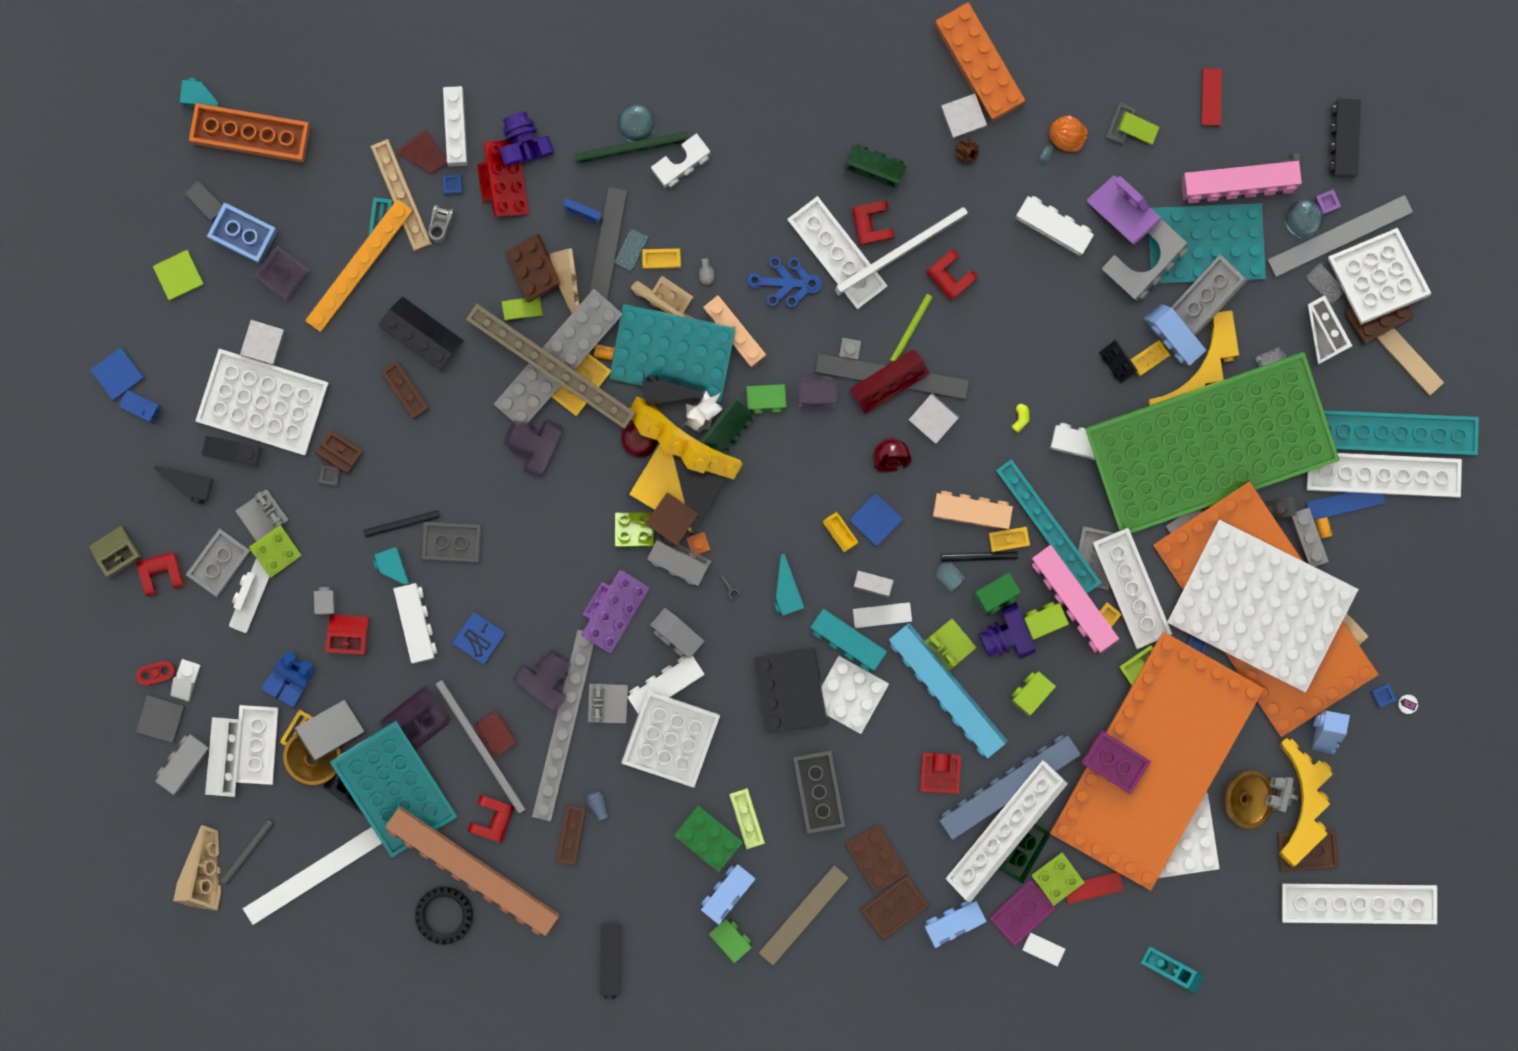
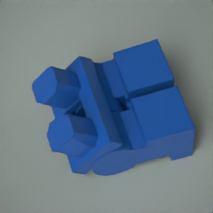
[261,651,314,709]

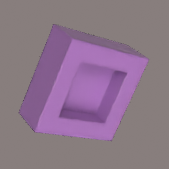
[1315,189,1341,215]

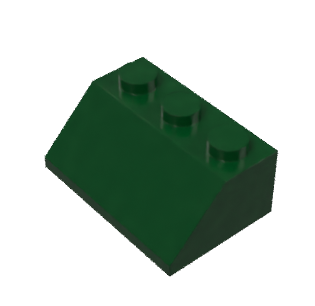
[844,144,906,190]
[700,398,753,455]
[998,824,1051,884]

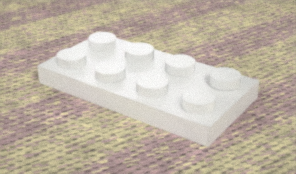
[236,705,279,785]

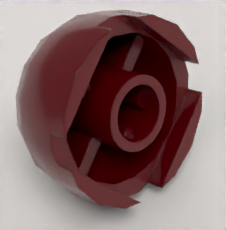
[620,421,658,458]
[873,438,912,473]

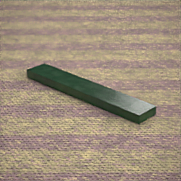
[575,131,688,164]

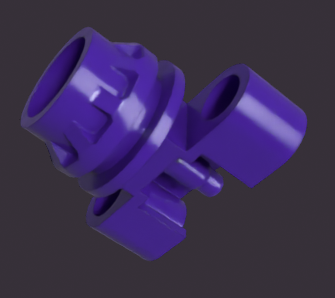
[499,112,554,166]
[979,603,1036,659]

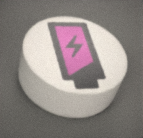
[1398,695,1418,714]

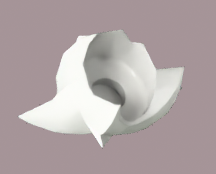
[683,391,722,432]

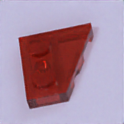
[396,130,447,173]

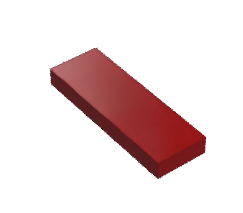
[1201,68,1222,126]
[1066,872,1124,904]

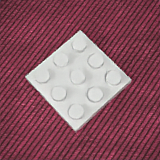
[822,656,889,734]

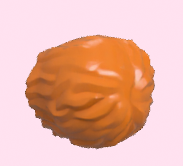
[1049,115,1088,152]

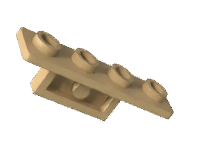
[631,276,694,318]

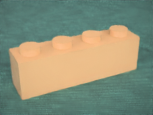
[703,296,766,369]
[932,491,1013,530]

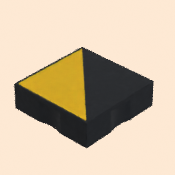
[627,442,728,536]

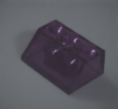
[380,686,452,750]

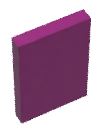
[1081,730,1151,794]
[988,879,1057,947]

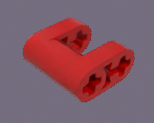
[852,200,895,246]
[926,249,978,301]
[137,552,184,597]
[467,795,514,843]

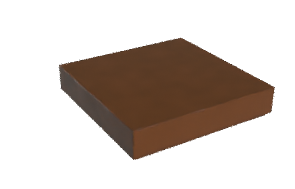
[645,492,699,546]

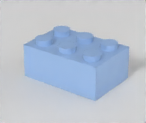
[207,202,278,265]

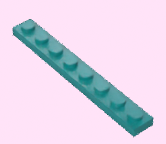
[996,459,1102,594]

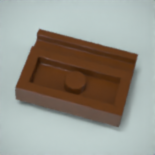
[315,430,363,474]

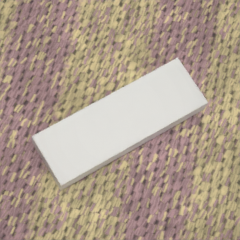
[853,602,912,628]

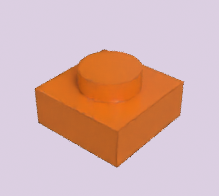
[686,532,710,554]

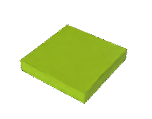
[153,250,204,301]

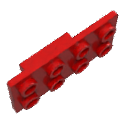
[477,140,529,217]

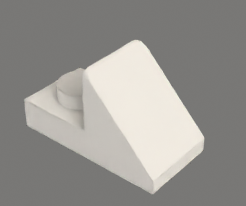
[170,659,201,701]

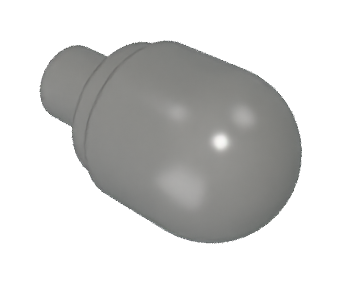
[699,258,715,285]

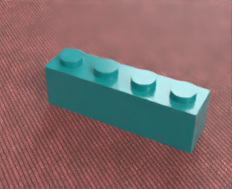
[810,609,887,672]

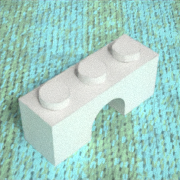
[651,133,711,188]

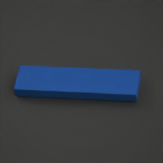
[1306,493,1385,520]

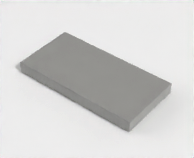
[1172,254,1248,337]

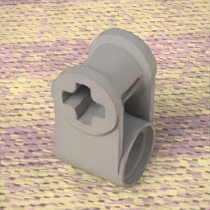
[428,205,454,243]

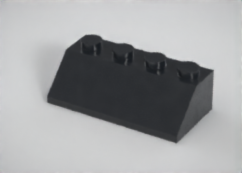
[378,296,464,372]

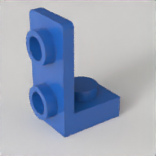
[119,390,161,424]

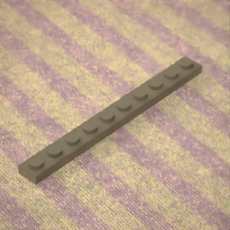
[466,303,636,429]

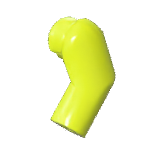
[1012,404,1030,433]

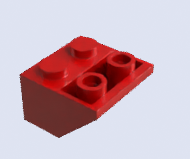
[326,615,369,656]

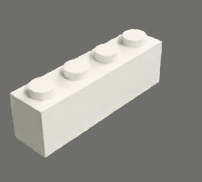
[443,86,468,167]
[1015,196,1094,257]
[1050,423,1095,460]
[393,583,437,664]
[628,655,705,714]
[205,717,242,797]

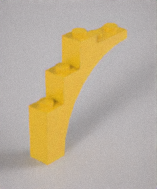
[1147,310,1239,406]
[630,396,743,479]
[1279,738,1333,868]

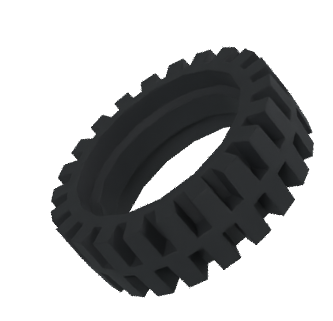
[415,887,473,945]

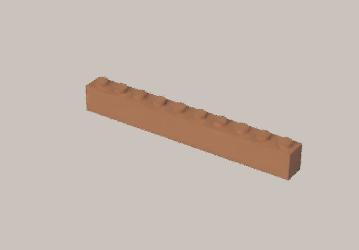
[385,805,559,936]

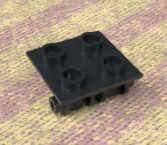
[1099,339,1138,384]

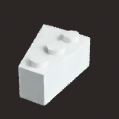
[1308,295,1352,365]

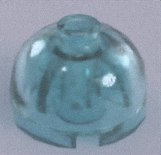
[617,104,656,142]
[1285,200,1323,238]

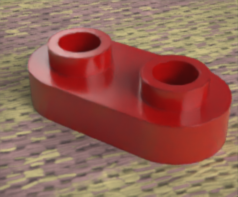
[136,661,175,686]

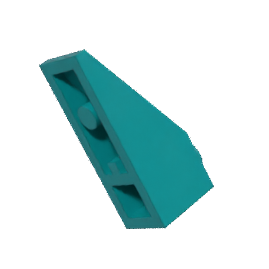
[774,554,804,617]
[1141,946,1204,994]

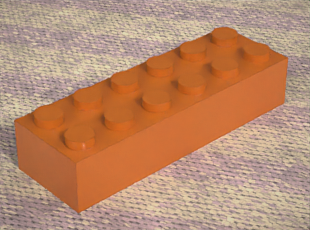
[935,2,1025,123]
[189,103,311,163]

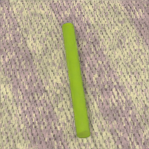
[890,294,933,362]

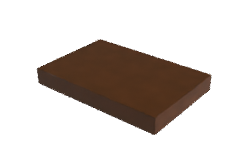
[1277,829,1339,872]
[860,875,929,941]

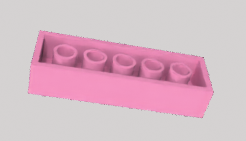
[1181,161,1302,204]
[1031,545,1119,655]

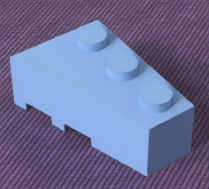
[1143,304,1207,366]
[1312,711,1350,754]
[701,864,756,924]
[924,901,987,948]

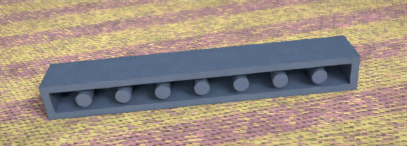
[939,735,1081,840]

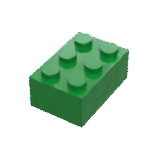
[972,573,1021,616]
[674,806,743,872]

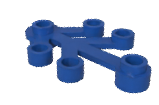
[747,257,822,308]

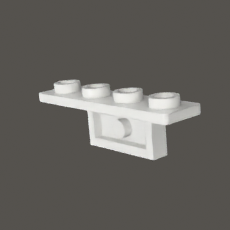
[229,558,270,633]

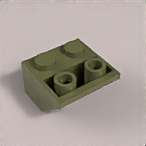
[89,525,142,578]

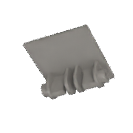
[236,489,288,541]
[588,684,628,723]

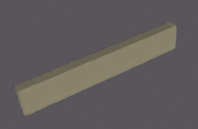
[759,865,849,965]

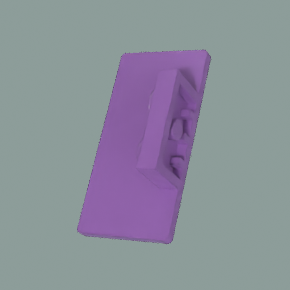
[1087,176,1161,245]
[581,570,650,653]

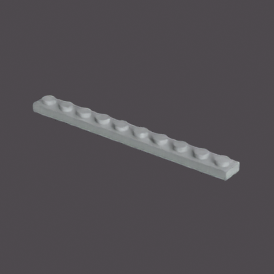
[532,630,594,821]

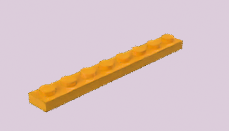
[305,199,413,332]

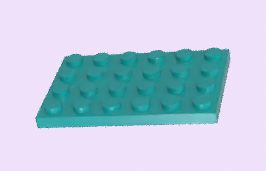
[1148,203,1266,284]
[609,304,736,403]
[330,721,457,858]

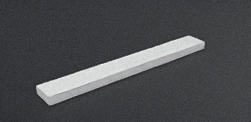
[835,207,968,296]
[243,827,382,925]

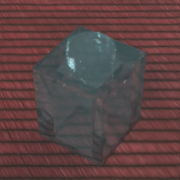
[935,562,966,593]

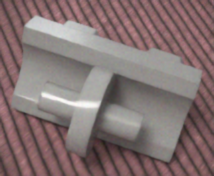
[1265,777,1299,812]

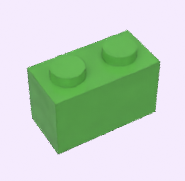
[747,384,786,414]
[709,919,752,963]

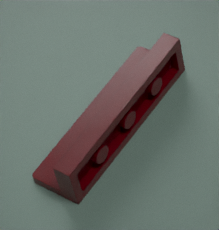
[850,350,930,413]

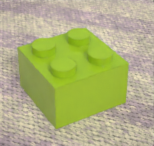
[1024,602,1069,640]
[1011,671,1056,716]

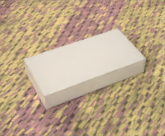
[1022,933,1065,967]

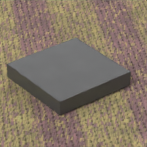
[136,695,185,743]

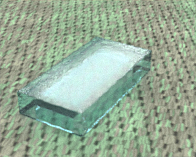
[614,228,648,271]

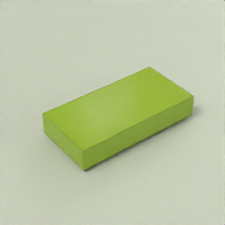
[1118,112,1159,145]

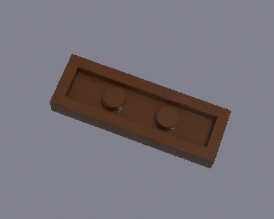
[381,360,429,419]
[556,805,586,866]

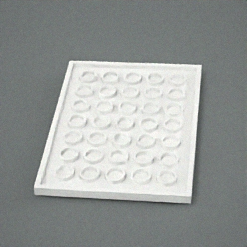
[1167,519,1359,693]

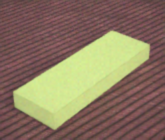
[729,788,765,849]

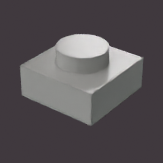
[839,338,861,360]

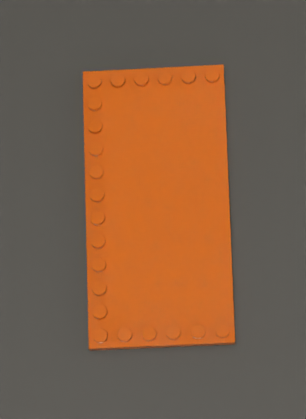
[1153,481,1379,737]
[1049,631,1264,891]

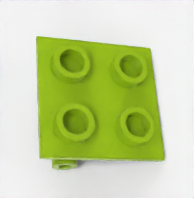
[615,512,654,548]
[249,525,302,578]
[925,619,977,670]
[1032,852,1085,906]

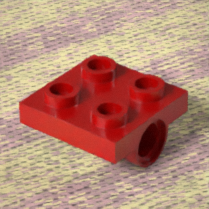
[920,753,961,794]

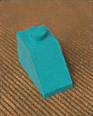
[180,78,220,107]
[373,547,410,585]

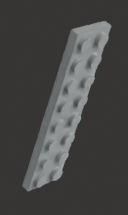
[494,289,623,429]

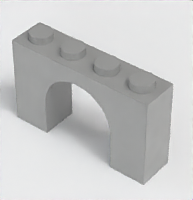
[1102,219,1189,301]

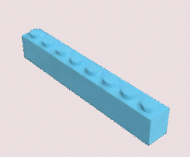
[889,623,1008,758]

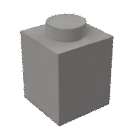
[314,587,336,615]

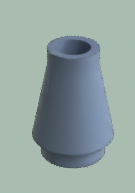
[586,791,608,821]

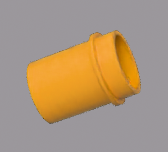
[594,344,615,361]
[1315,517,1332,539]

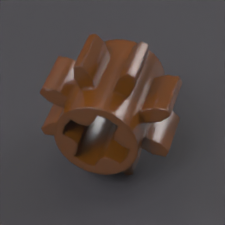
[955,138,979,163]

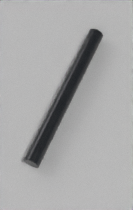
[364,510,440,537]
[941,552,1018,562]

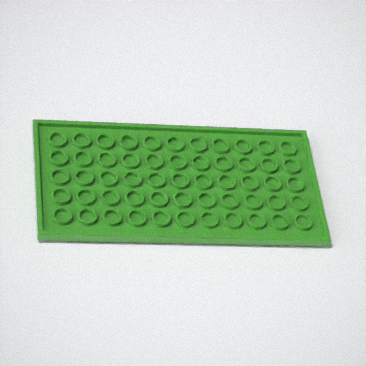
[1085,352,1340,533]

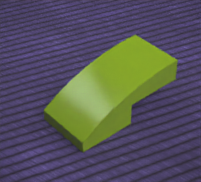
[502,297,543,321]

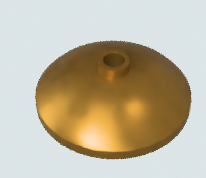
[283,733,341,786]
[1225,771,1274,829]

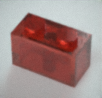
[475,711,517,756]

